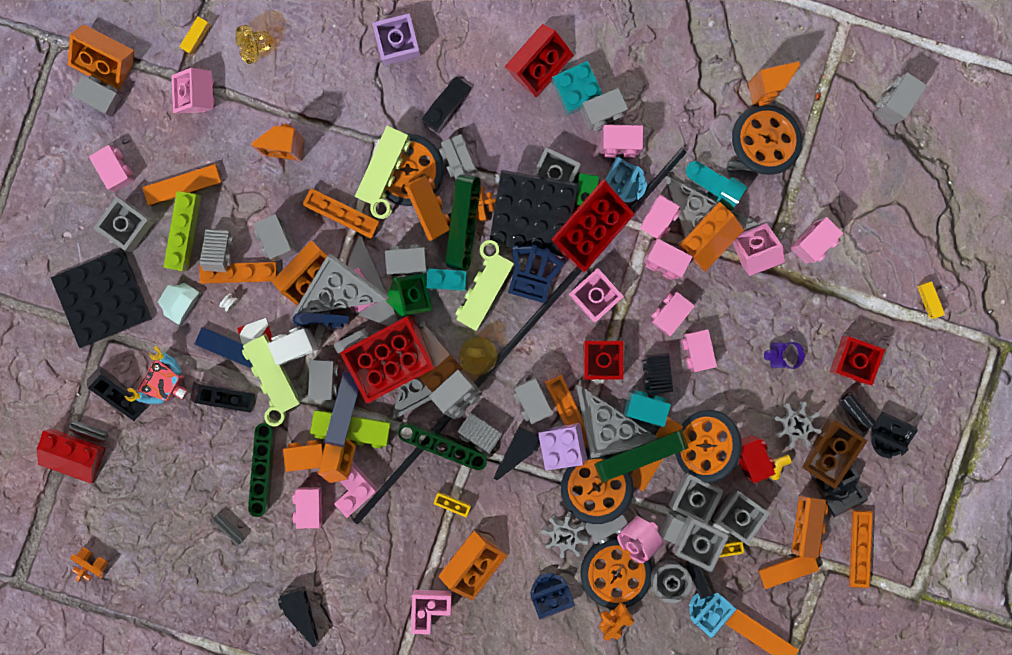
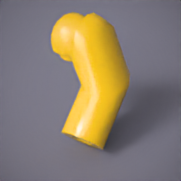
[770,454,792,480]

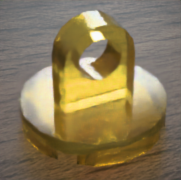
[235,24,273,64]
[460,337,498,375]

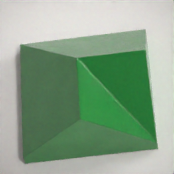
[386,274,433,317]

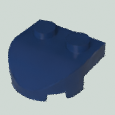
[530,573,575,620]

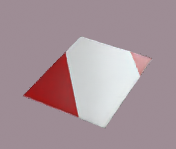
[237,318,273,344]

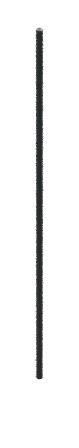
[352,148,686,524]

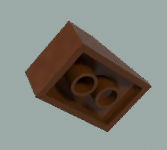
[419,326,464,393]
[802,417,868,489]

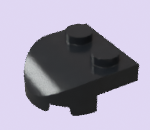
[870,411,918,458]

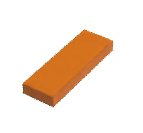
[758,556,820,589]

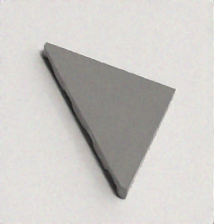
[665,176,758,238]
[341,237,399,326]
[293,254,390,315]
[391,321,432,420]
[576,385,658,458]

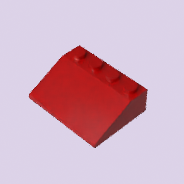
[551,180,635,273]
[339,315,435,404]

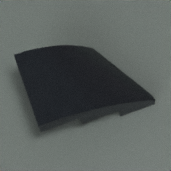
[810,465,868,517]

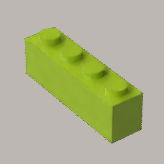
[163,191,202,271]
[310,409,392,449]

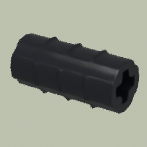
[838,392,876,432]
[685,561,716,599]

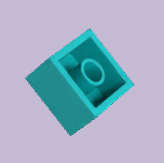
[551,61,603,116]
[623,390,671,427]

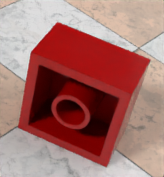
[830,336,885,386]
[583,341,623,380]
[739,435,776,484]

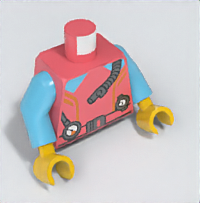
[125,346,189,404]

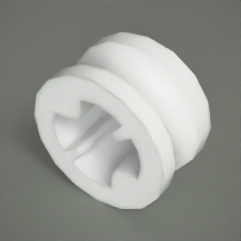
[219,293,238,312]

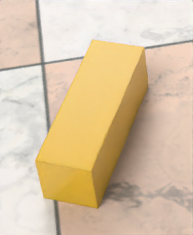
[179,16,211,56]
[917,281,945,319]
[433,491,471,517]
[719,540,744,557]

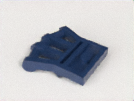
[508,244,566,303]
[293,313,349,329]

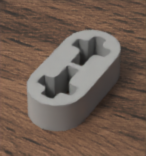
[334,328,370,354]

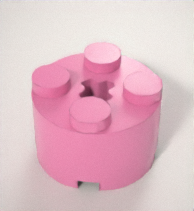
[617,516,664,563]

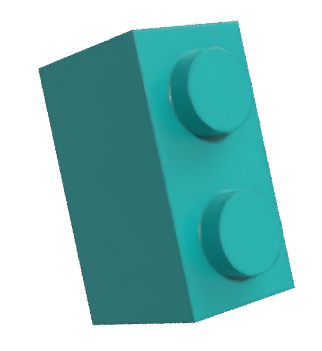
[426,269,467,291]

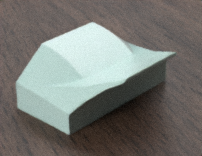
[158,283,201,325]

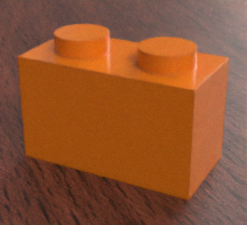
[318,438,356,483]
[283,440,325,472]

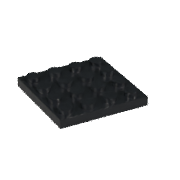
[489,170,578,257]
[50,249,152,348]

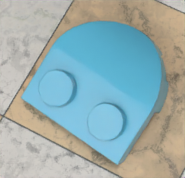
[605,157,647,202]
[689,593,737,638]

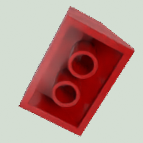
[504,24,574,98]
[37,428,106,484]

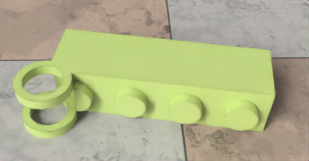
[355,126,411,219]
[455,240,514,331]
[242,334,301,426]

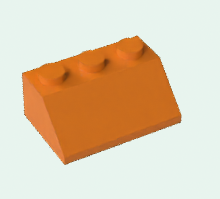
[68,24,135,91]
[748,61,800,106]
[251,124,305,161]
[405,175,451,241]
[676,202,744,272]
[272,240,328,306]
[791,495,828,558]
[438,531,508,601]

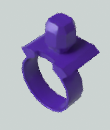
[764,342,805,369]

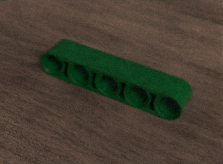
[446,174,481,271]
[248,422,276,517]
[398,422,487,471]
[594,430,689,482]

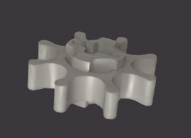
[773,401,821,448]
[541,512,590,558]

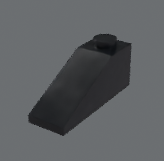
[422,76,472,134]
[87,366,147,421]
[189,381,255,413]
[494,426,540,480]
[278,586,320,647]

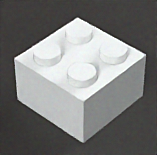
[268,326,319,365]

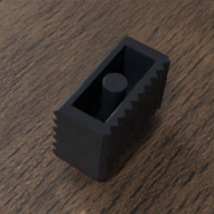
[641,353,673,394]

